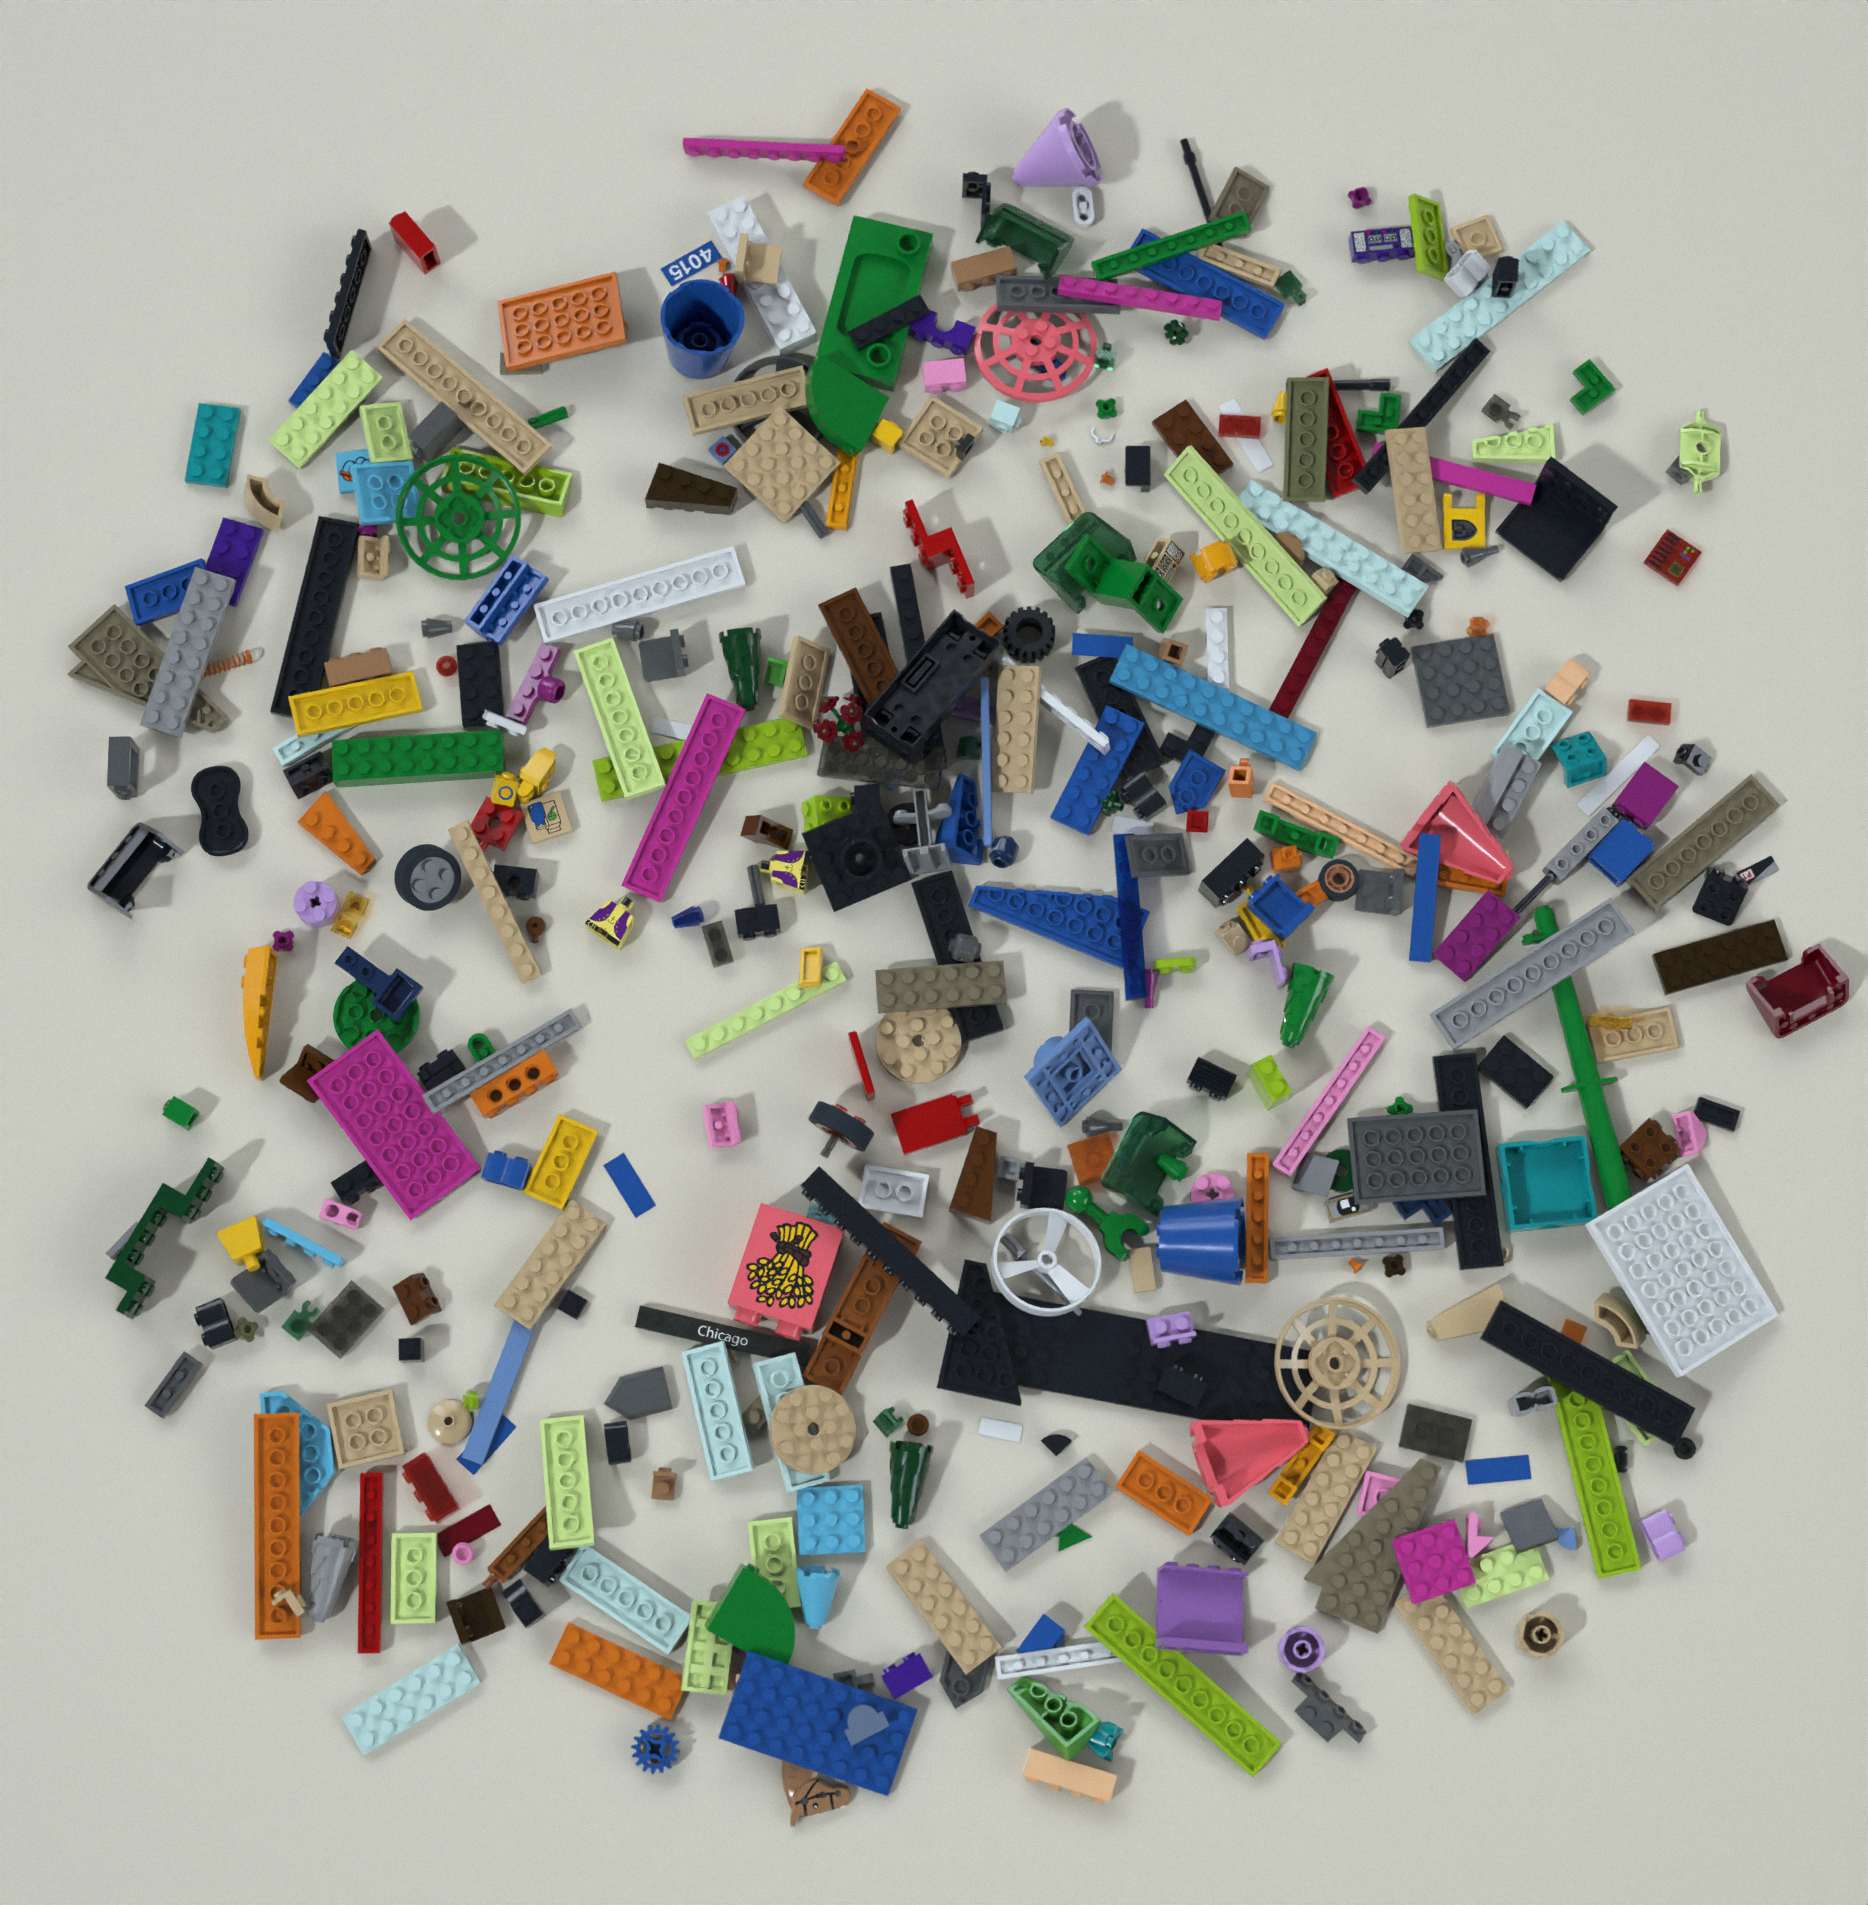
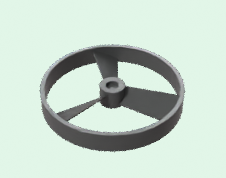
[732,356,823,444]

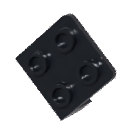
[962,172,991,228]
[1692,867,1748,926]
[1016,1162,1067,1211]

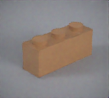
[951,246,1017,292]
[324,647,393,688]

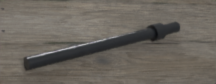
[1180,138,1223,247]

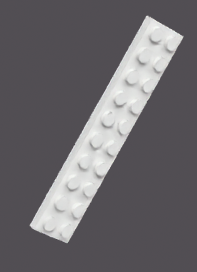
[533,546,746,644]

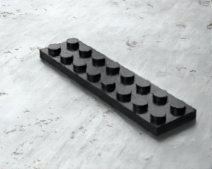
[911,870,1004,1044]

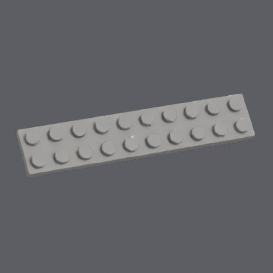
[1430,898,1635,1051]

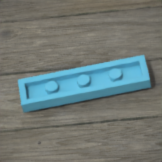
[262,1217,345,1268]

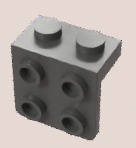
[639,629,689,682]
[230,1249,297,1313]

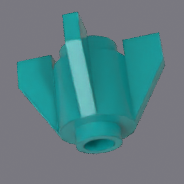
[1087,1722,1124,1762]

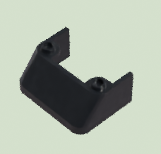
[87,822,184,919]

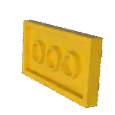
[523,1114,599,1211]

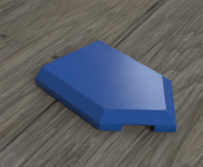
[1169,749,1226,815]

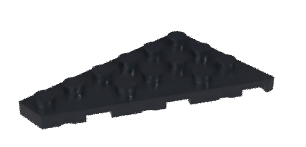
[937,1259,1022,1406]

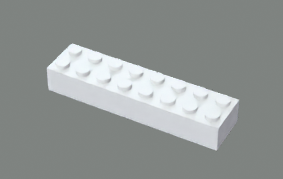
[707,196,817,356]

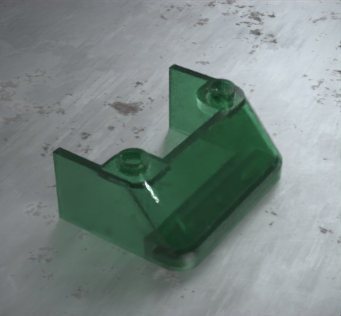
[975,203,1074,280]

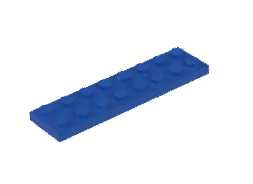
[1130,228,1285,340]

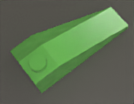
[1007,1676,1101,1761]

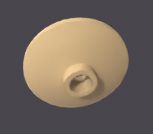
[428,1400,472,1444]

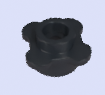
[1403,609,1424,630]

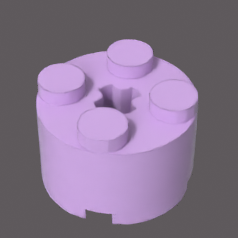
[294,881,341,929]
[1277,1627,1325,1673]

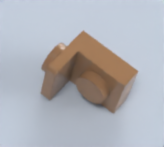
[651,1467,676,1501]

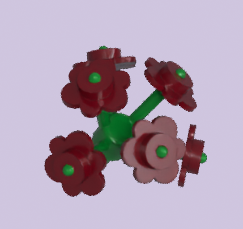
[812,693,866,752]

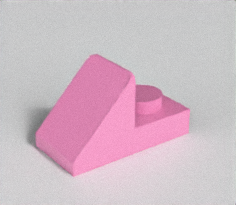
[1465,1513,1495,1559]

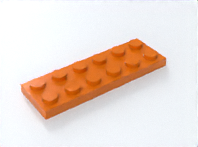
[803,88,901,207]
[549,1622,684,1720]

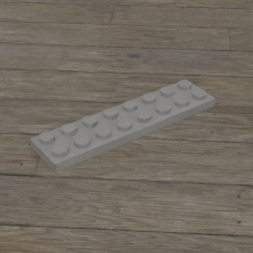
[140,567,236,738]

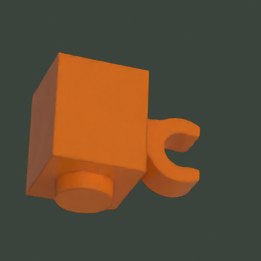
[1228,758,1255,798]
[1269,845,1303,875]

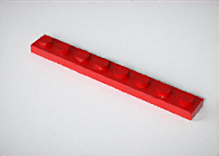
[358,1472,384,1654]

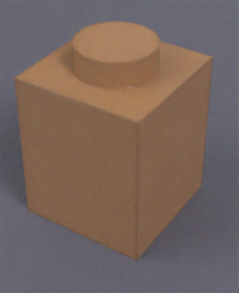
[1156,638,1188,665]

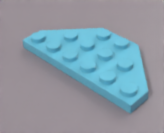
[259,1391,336,1518]

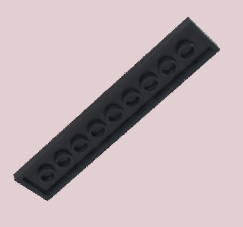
[270,516,360,718]
[1432,1052,1504,1271]
[1479,1300,1696,1447]

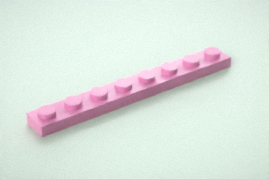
[1271,1026,1386,1178]

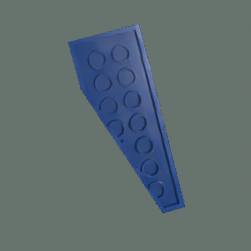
[968,886,1150,971]

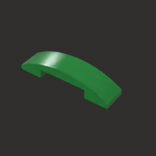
[1253,810,1339,859]

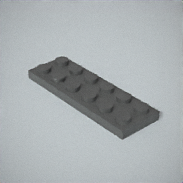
[995,275,1121,314]

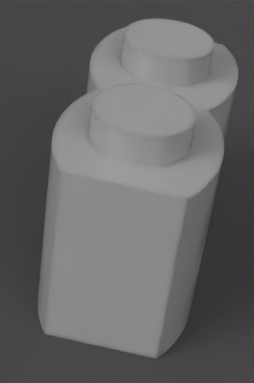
[1507,1386,1558,1417]

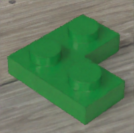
[1570,359,1616,415]
[1355,392,1401,435]

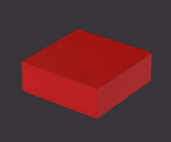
[1186,810,1209,833]

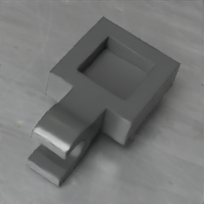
[833,1669,874,1688]

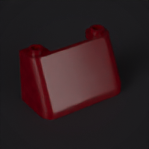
[1746,944,1849,1039]

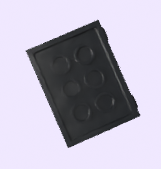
[1495,456,1618,583]

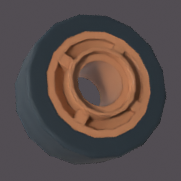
[1318,859,1359,902]

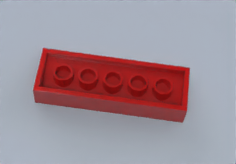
[1307,368,1366,499]

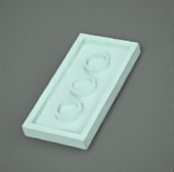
[1490,688,1573,761]

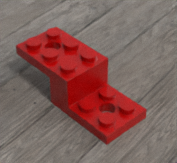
[902,499,975,599]

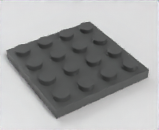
[1411,634,1510,728]

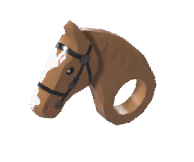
[781,1760,851,1827]

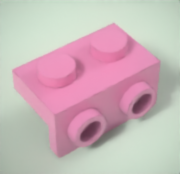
[702,1100,742,1149]

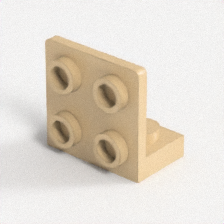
[735,233,782,285]

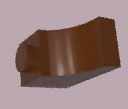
[740,815,793,850]

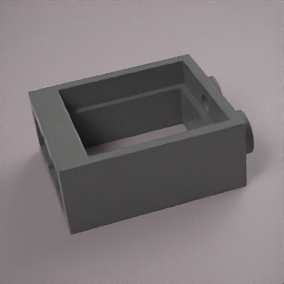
[107,736,140,800]

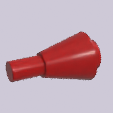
[719,273,738,296]

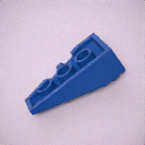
[935,773,983,866]

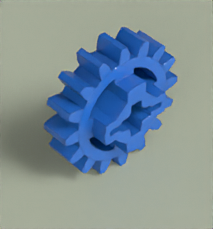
[631,1724,680,1774]

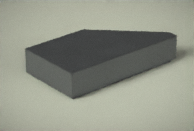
[1401,554,1443,583]

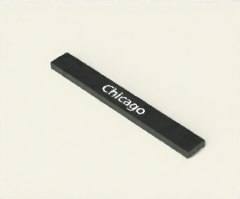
[635,1305,810,1366]

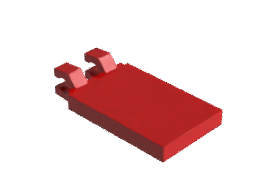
[891,1094,980,1156]

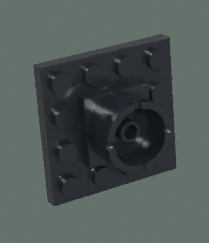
[801,800,912,912]

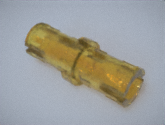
[1587,1013,1633,1030]

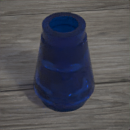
[671,905,705,929]

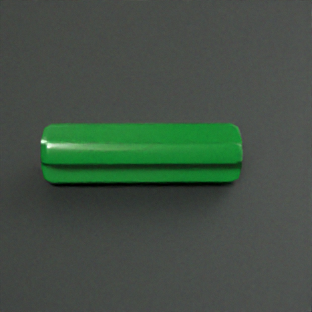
[528,406,568,430]

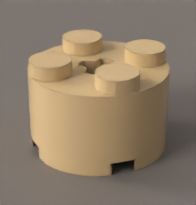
[1515,1612,1564,1658]

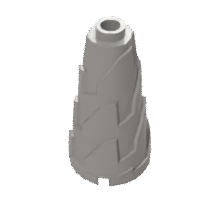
[308,1532,359,1623]

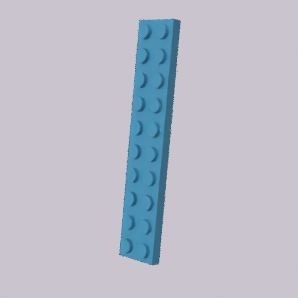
[1109,644,1317,771]

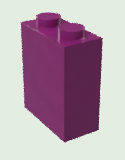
[1611,761,1679,830]

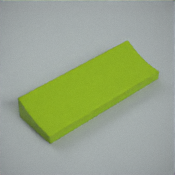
[441,447,573,518]

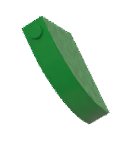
[805,354,889,457]
[704,1563,795,1664]

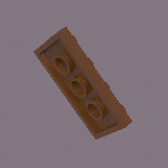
[1152,399,1234,476]

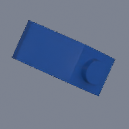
[1016,1614,1066,1653]

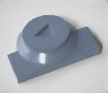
[844,1704,890,1746]

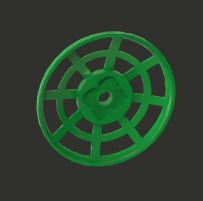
[396,454,521,580]

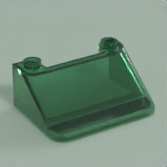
[1033,512,1137,614]

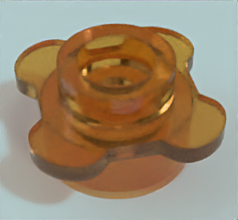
[1466,617,1490,638]

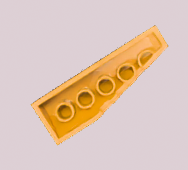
[241,946,278,1081]

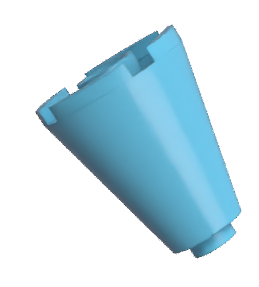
[796,1565,840,1629]

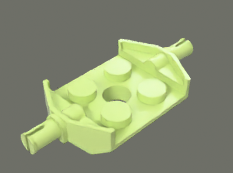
[1678,410,1721,495]

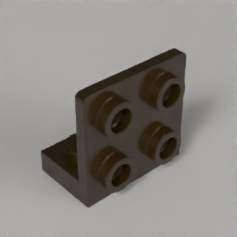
[446,1587,506,1645]

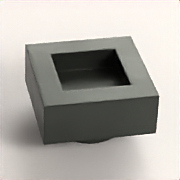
[955,433,975,461]

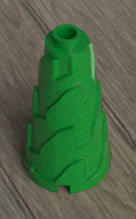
[1280,962,1335,1049]

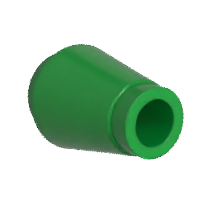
[1156,1152,1189,1182]

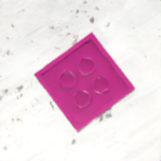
[1391,1519,1476,1605]

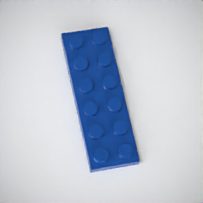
[1050,705,1145,837]

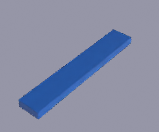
[1409,833,1441,963]

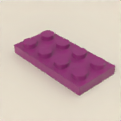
[1432,889,1521,982]

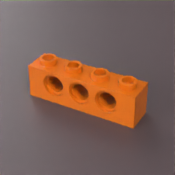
[470,1049,559,1119]

